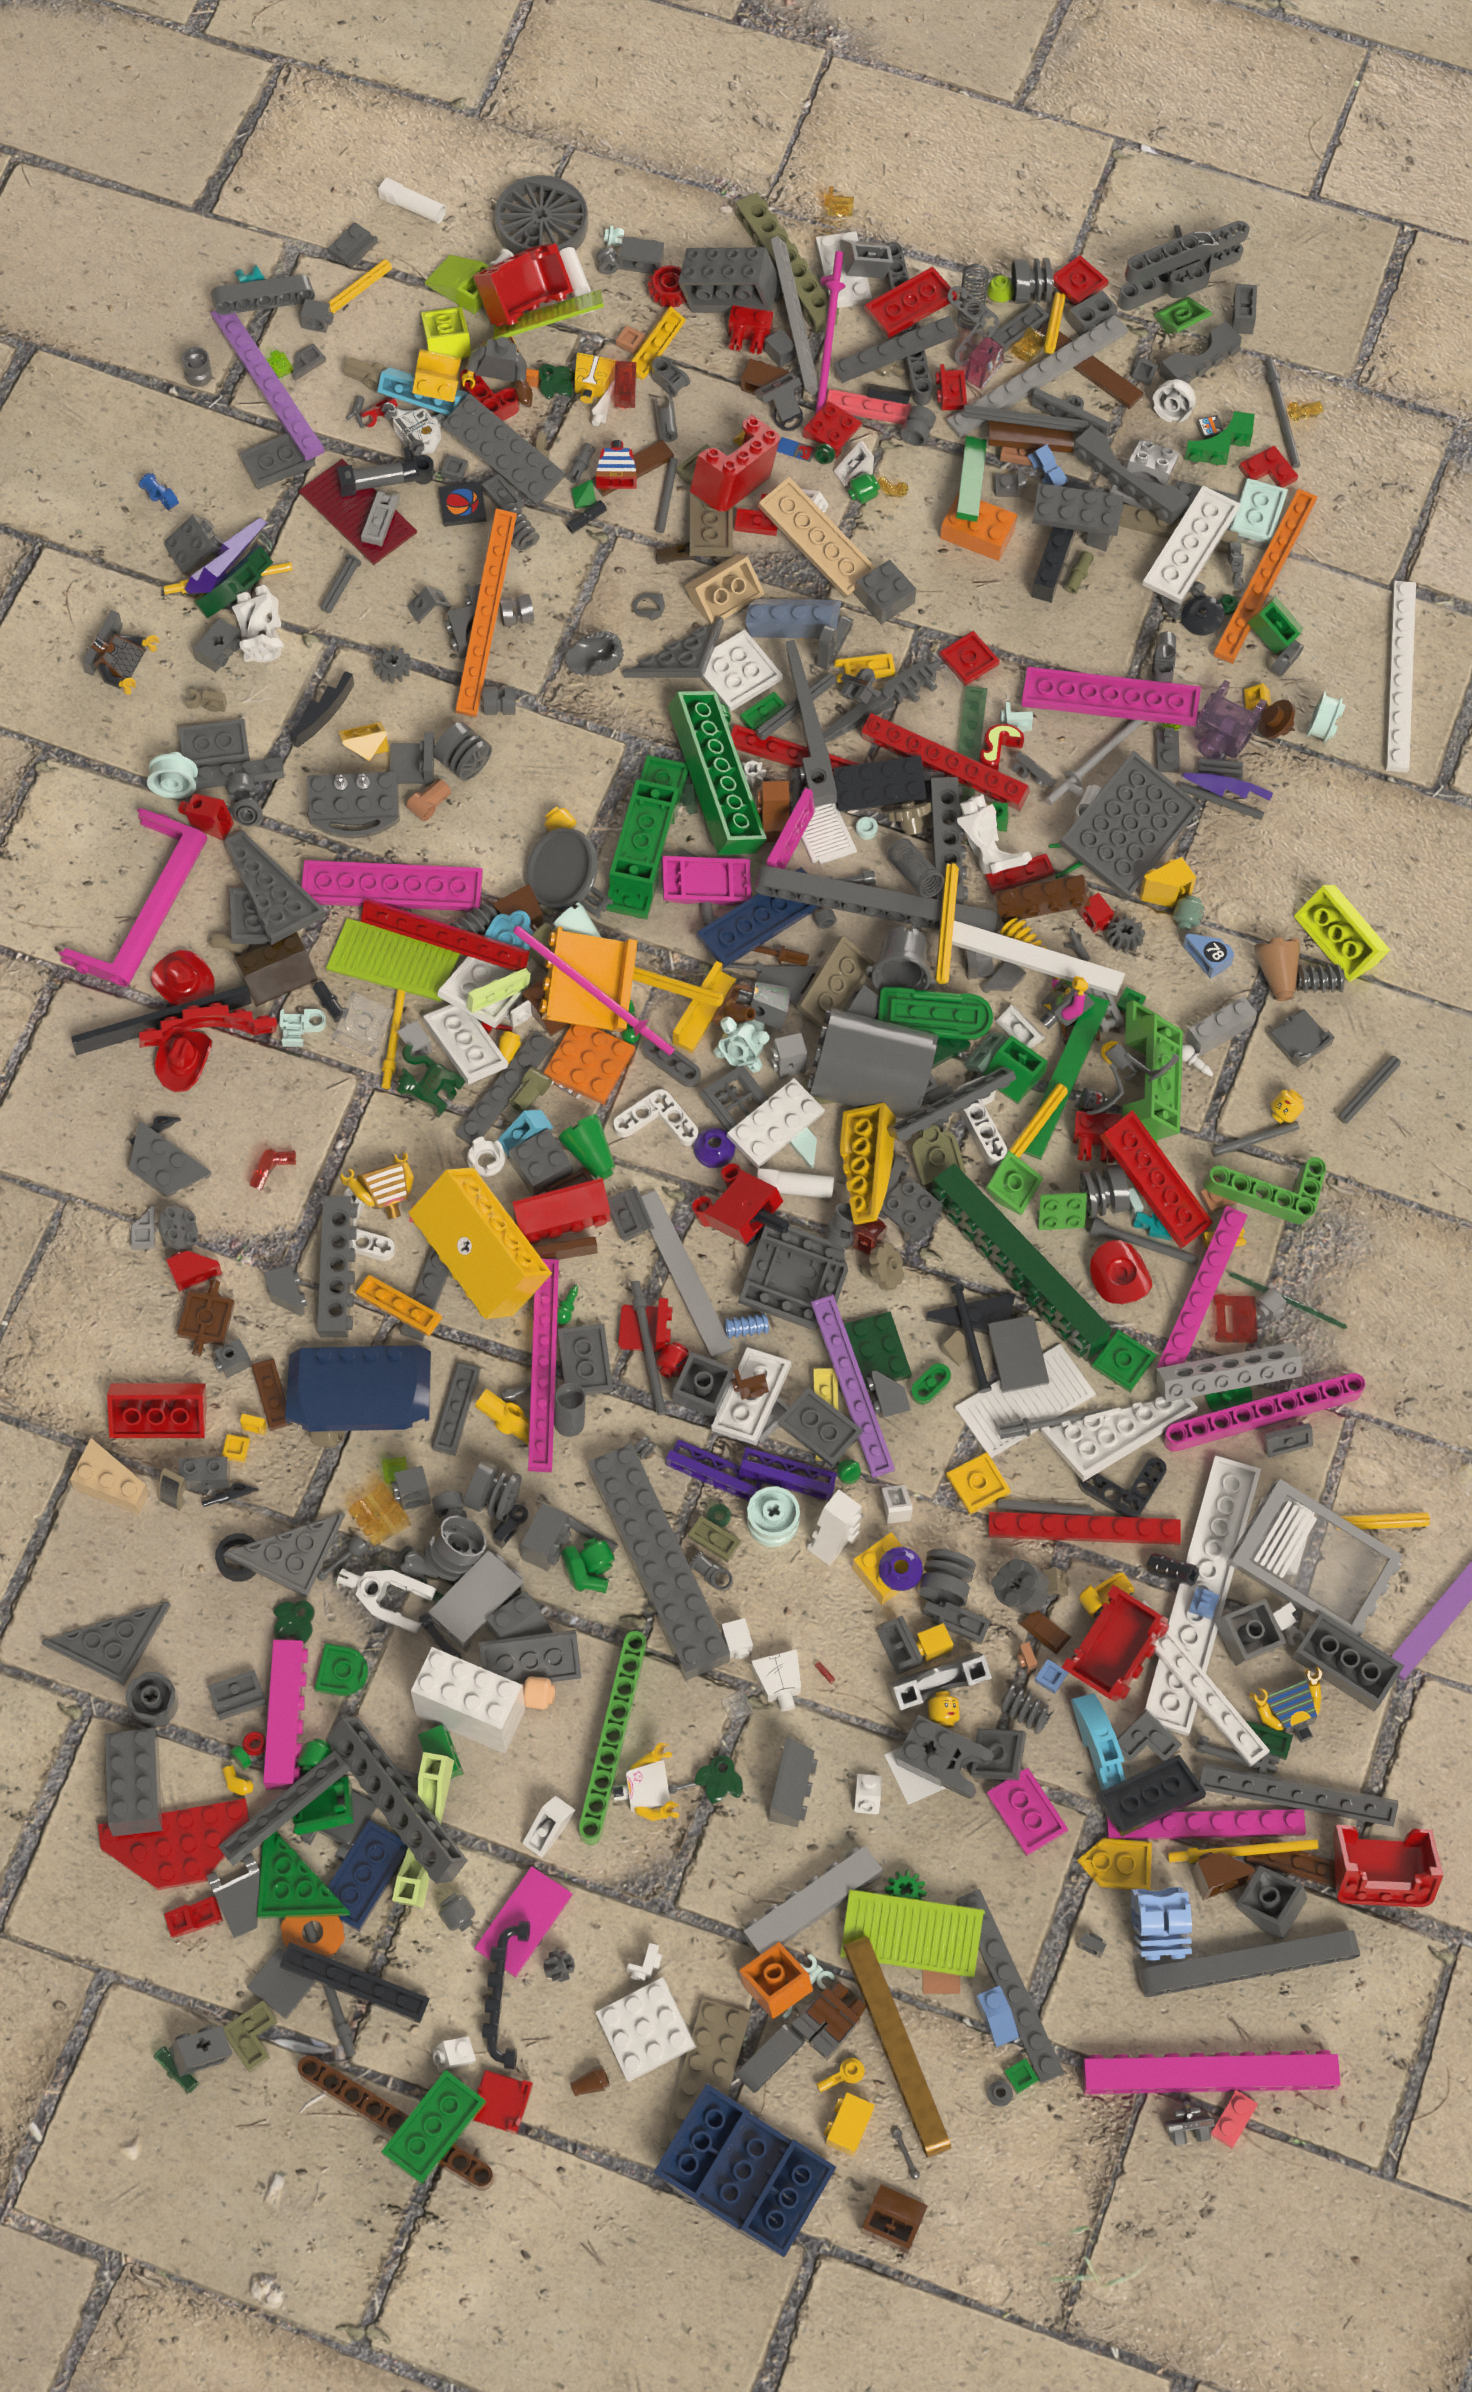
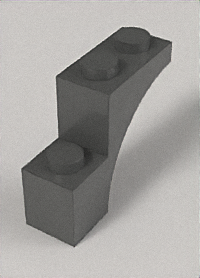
[445,584,480,658]

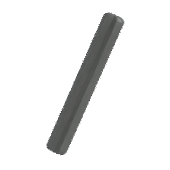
[1338,1055,1401,1124]

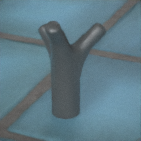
[346,396,365,428]
[1064,928,1090,961]

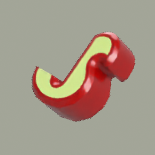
[979,724,1024,771]

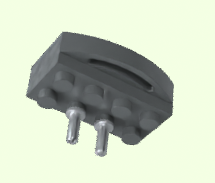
[307,771,400,838]

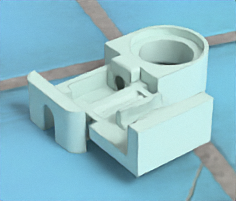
[280,1009,326,1047]

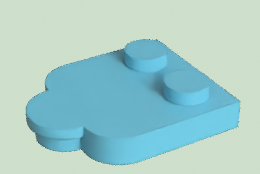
[484,910,534,950]

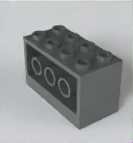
[679,247,779,313]

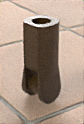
[655,542,696,564]

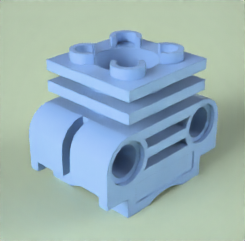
[1130,1887,1192,1960]

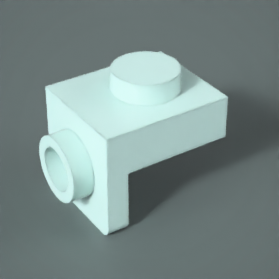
[1000,702,1033,732]

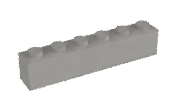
[743,1846,883,1957]

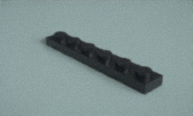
[279,1942,430,2024]

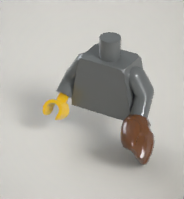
[462,337,533,408]

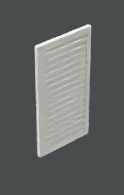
[955,1344,1096,1458]

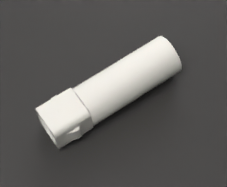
[378,177,446,224]
[559,247,595,315]
[757,1168,834,1199]

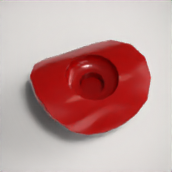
[150,950,215,1006]
[154,1031,212,1092]
[1090,1240,1153,1305]

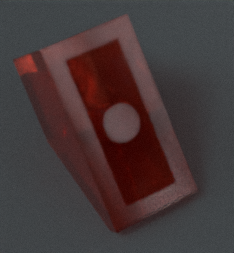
[614,361,637,409]
[853,1219,887,1256]

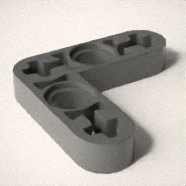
[947,286,999,366]
[817,615,854,671]

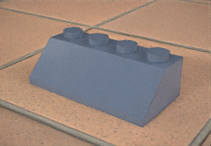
[745,599,841,639]

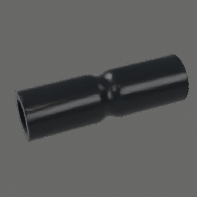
[566,500,607,534]

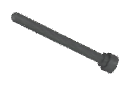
[1089,1217,1199,1264]

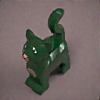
[395,1044,466,1118]

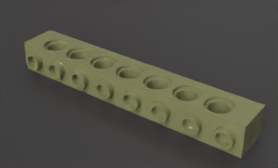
[735,193,839,334]

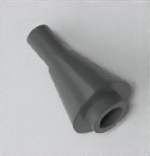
[921,1083,954,1106]

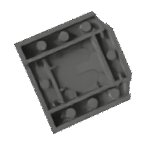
[738,1226,848,1331]

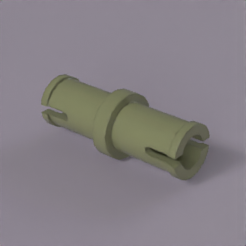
[1064,551,1094,594]

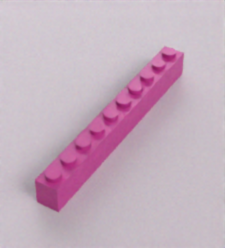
[1082,2050,1341,2095]

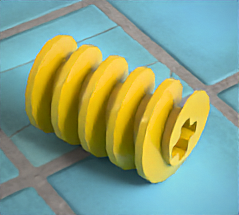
[1000,918,1048,949]

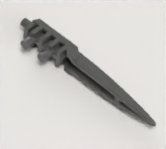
[823,659,941,743]

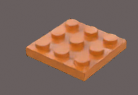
[544,1024,635,1105]

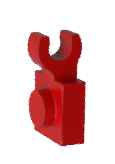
[360,397,398,427]

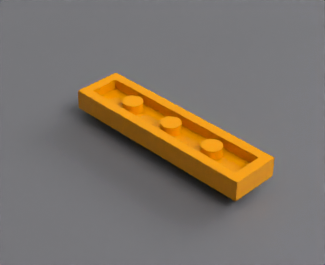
[355,1275,443,1337]

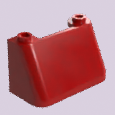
[1333,1824,1444,1907]

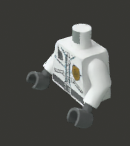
[381,402,446,458]

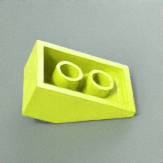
[421,307,471,360]

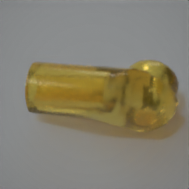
[878,476,909,498]

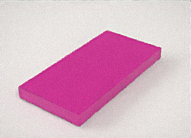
[767,788,815,869]
[474,1866,573,1978]

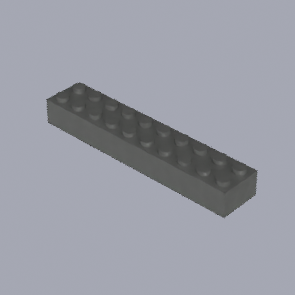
[588,1443,730,1681]

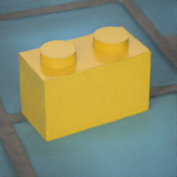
[824,2093,875,2157]

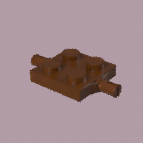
[177,1280,235,1357]

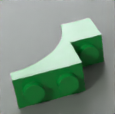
[1184,411,1255,465]

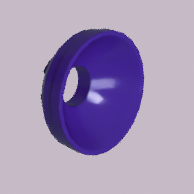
[694,1128,735,1168]
[879,1547,923,1591]

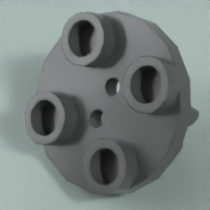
[158,1206,198,1250]

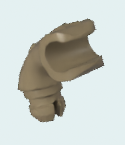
[208,933,249,957]

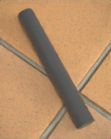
[557,1509,618,1553]

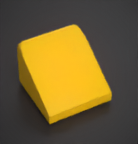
[1243,683,1271,709]

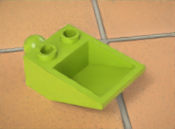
[425,255,490,315]

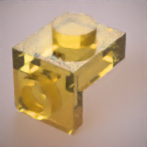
[824,186,854,217]
[1011,327,1046,363]

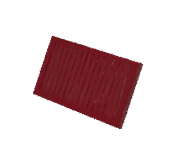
[299,458,417,566]

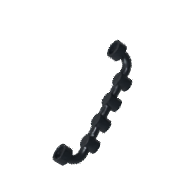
[482,1921,530,2070]

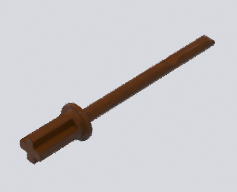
[752,946,810,966]

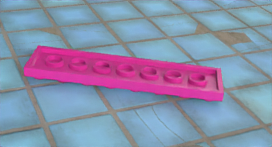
[1022,667,1201,727]
[302,860,483,911]

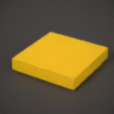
[946,1452,1011,1515]

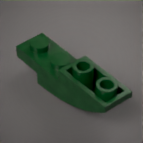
[193,546,273,618]

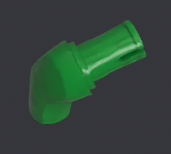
[562,1546,609,1594]

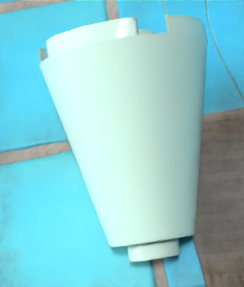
[553,902,602,938]

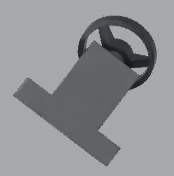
[754,373,803,431]

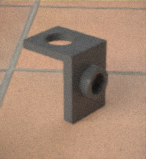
[407,587,451,622]

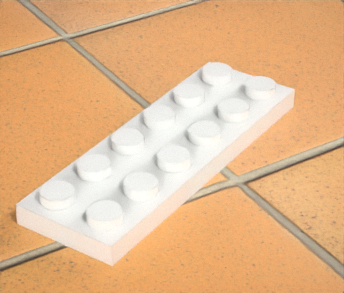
[1142,486,1241,604]

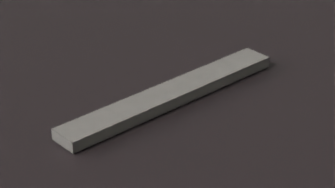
[771,236,819,396]
[642,1190,733,1359]

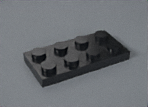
[833,755,927,813]
[1095,1755,1206,1837]

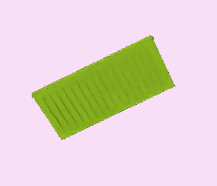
[493,289,604,340]
[326,918,460,1002]
[840,1889,985,1977]

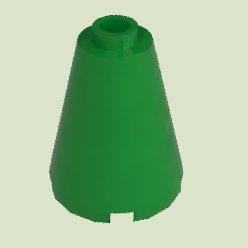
[558,1114,615,1180]

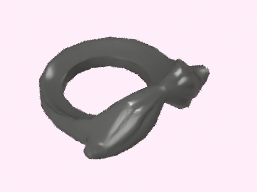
[633,593,665,621]

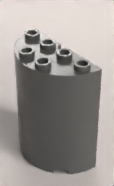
[807,1008,938,1119]

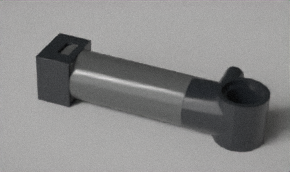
[337,446,434,497]

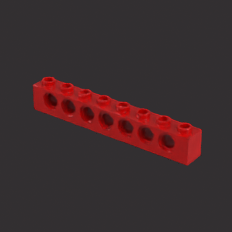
[861,713,1030,811]

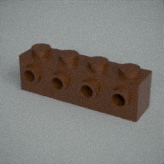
[995,874,1091,923]

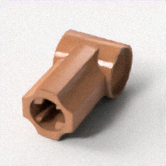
[406,779,451,821]

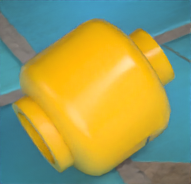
[544,806,577,832]

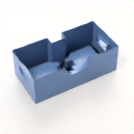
[1028,444,1068,486]

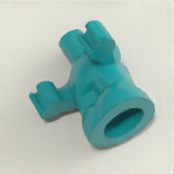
[234,265,266,283]

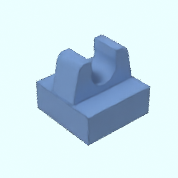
[1188,1587,1220,1620]
[1034,1659,1068,1694]

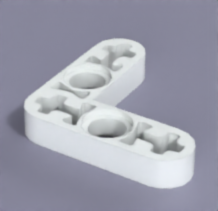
[613,1089,698,1146]
[334,1187,395,1261]

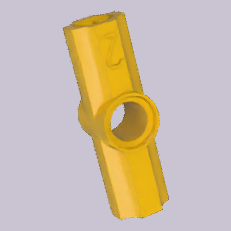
[474,1389,530,1446]

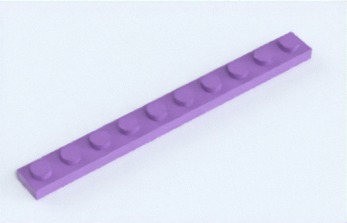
[211,311,325,461]

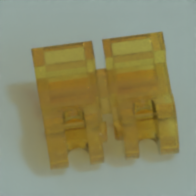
[348,1482,411,1546]

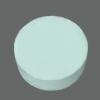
[855,817,878,840]

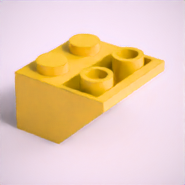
[1139,857,1196,908]

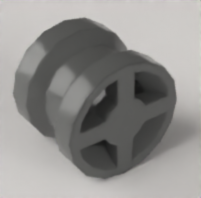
[596,248,619,275]

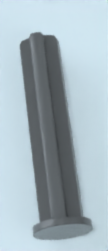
[320,554,362,613]

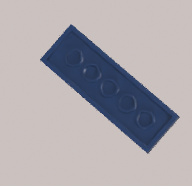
[696,867,821,968]

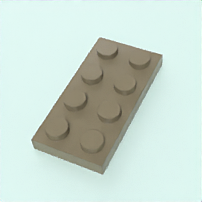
[690,486,733,557]
[796,935,875,1029]

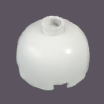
[1153,379,1196,423]

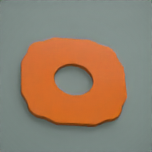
[281,1916,345,1958]

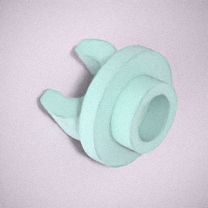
[603,225,624,246]

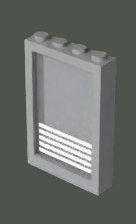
[1226,1479,1402,1637]

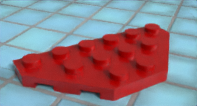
[98,1798,250,1890]

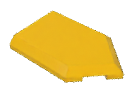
[1077,1838,1152,1890]

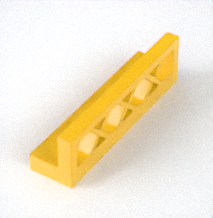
[673,961,736,1054]

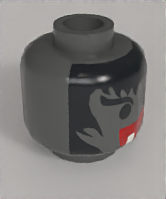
[1074,1088,1108,1113]

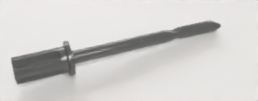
[997,1407,1112,1439]

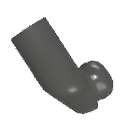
[701,902,720,926]

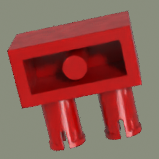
[728,305,774,355]
[1073,1111,1122,1163]

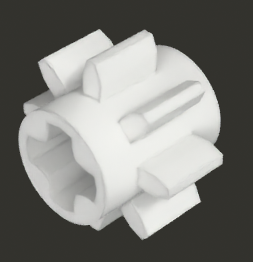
[742,759,766,788]

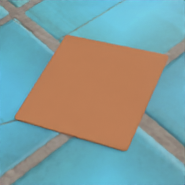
[922,1970,961,1994]

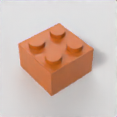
[739,1942,813,2019]

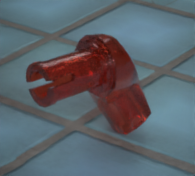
[249,1148,296,1190]

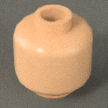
[521,1676,555,1710]

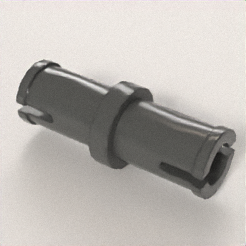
[566,443,596,483]

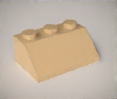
[684,554,765,625]

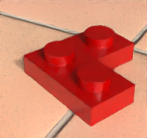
[1239,445,1298,488]
[734,493,778,536]

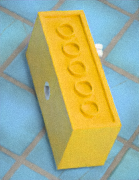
[408,1168,552,1320]

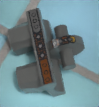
[840,668,882,705]
[1164,2101,1214,2146]

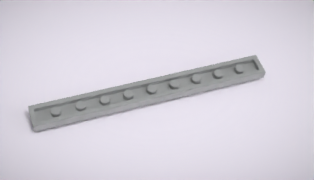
[947,315,1128,438]

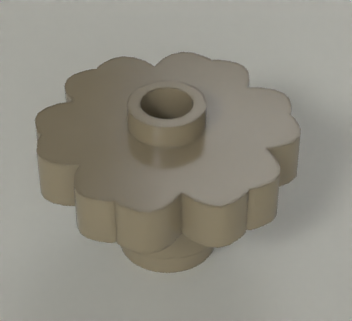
[886,801,932,835]
[862,1242,904,1291]

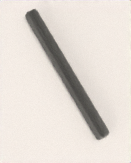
[963,405,1089,433]

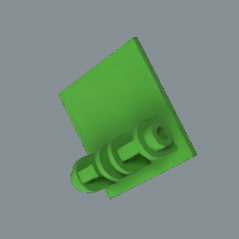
[1037,1192,1087,1230]

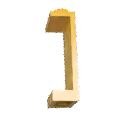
[412,349,461,402]

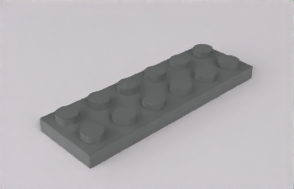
[441,393,566,507]

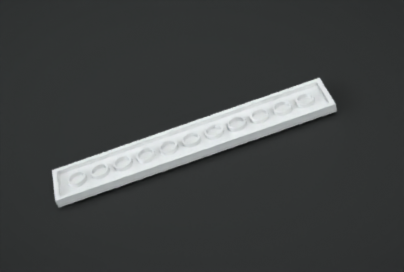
[1144,1455,1261,1736]

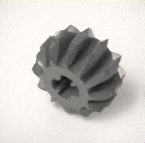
[1106,914,1145,954]

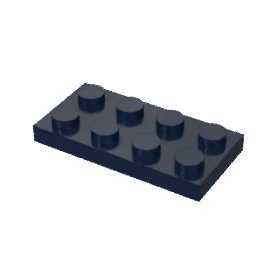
[328,1820,408,1932]

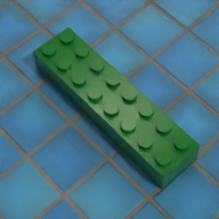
[668,691,767,855]

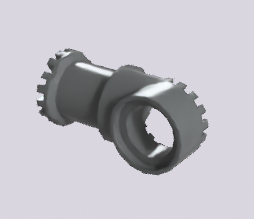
[689,1551,734,1592]

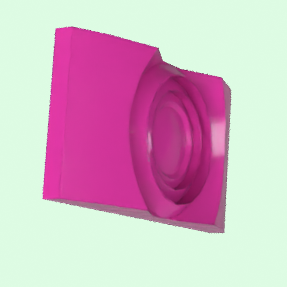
[662,856,752,906]

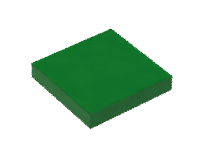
[1091,1329,1157,1393]

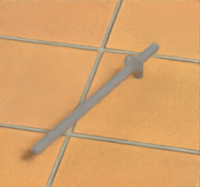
[1045,719,1144,805]

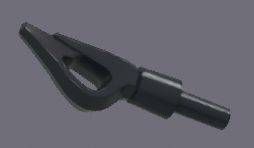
[129,1116,181,1145]
[202,1483,259,1508]

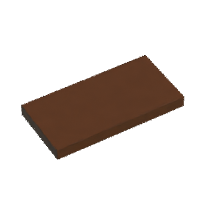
[988,421,1074,453]

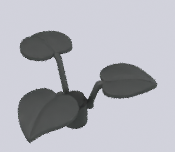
[1086,1043,1180,1115]

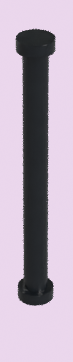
[950,1284,992,1393]

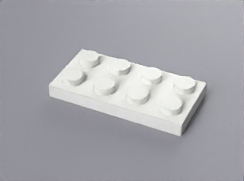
[816,231,872,308]
[423,1004,508,1085]
[726,1078,825,1169]
[711,1347,792,1445]

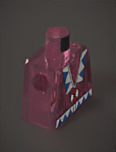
[965,337,1004,390]

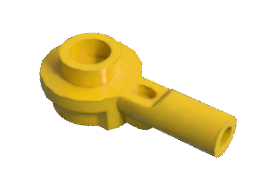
[816,2058,865,2093]

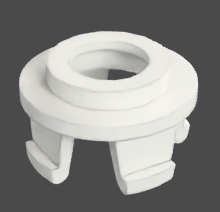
[467,1136,505,1177]

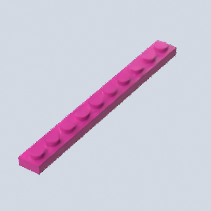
[528,1259,559,1473]

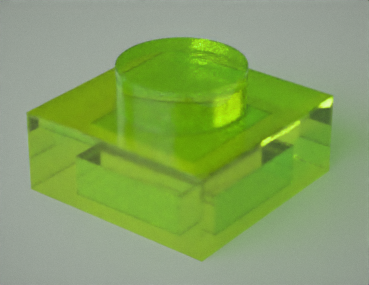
[382,1456,407,1485]

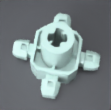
[713,1016,770,1073]

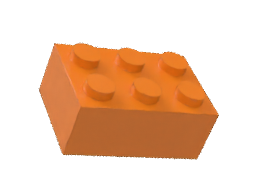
[940,492,1018,561]

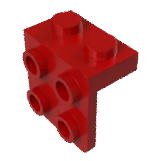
[618,1298,673,1352]

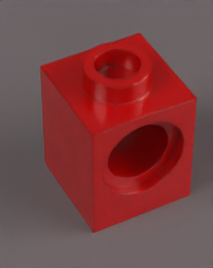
[1078,892,1114,933]

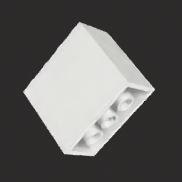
[411,1647,525,1754]

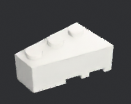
[807,1489,862,1566]

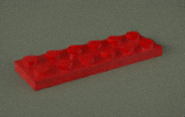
[1099,1110,1214,1249]

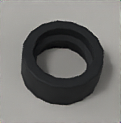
[215,1533,257,1582]

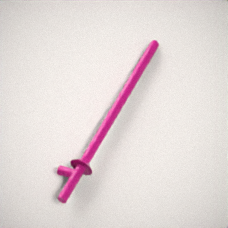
[815,251,846,415]
[513,926,675,1056]

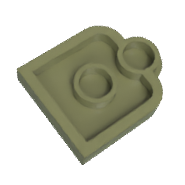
[911,1124,966,1186]

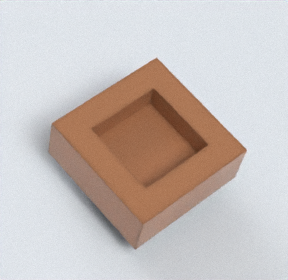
[616,325,644,354]
[1016,1642,1037,1674]

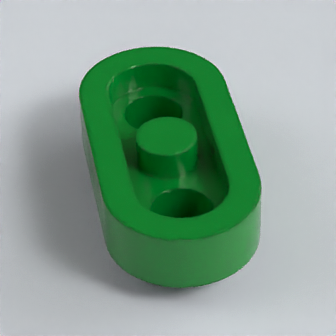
[911,1363,951,1405]

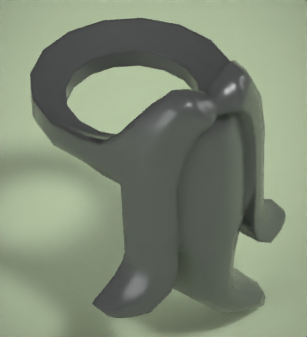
[396,1545,436,1584]

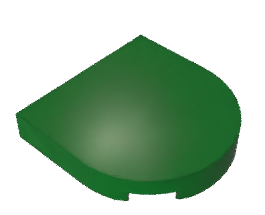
[314,1643,369,1696]

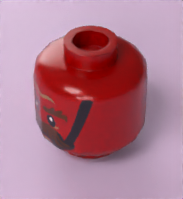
[656,1342,689,1379]

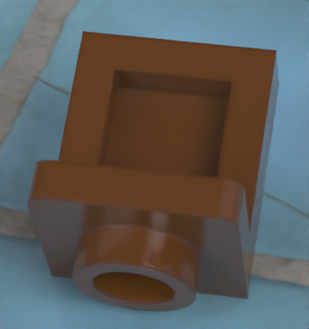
[731,1369,769,1400]

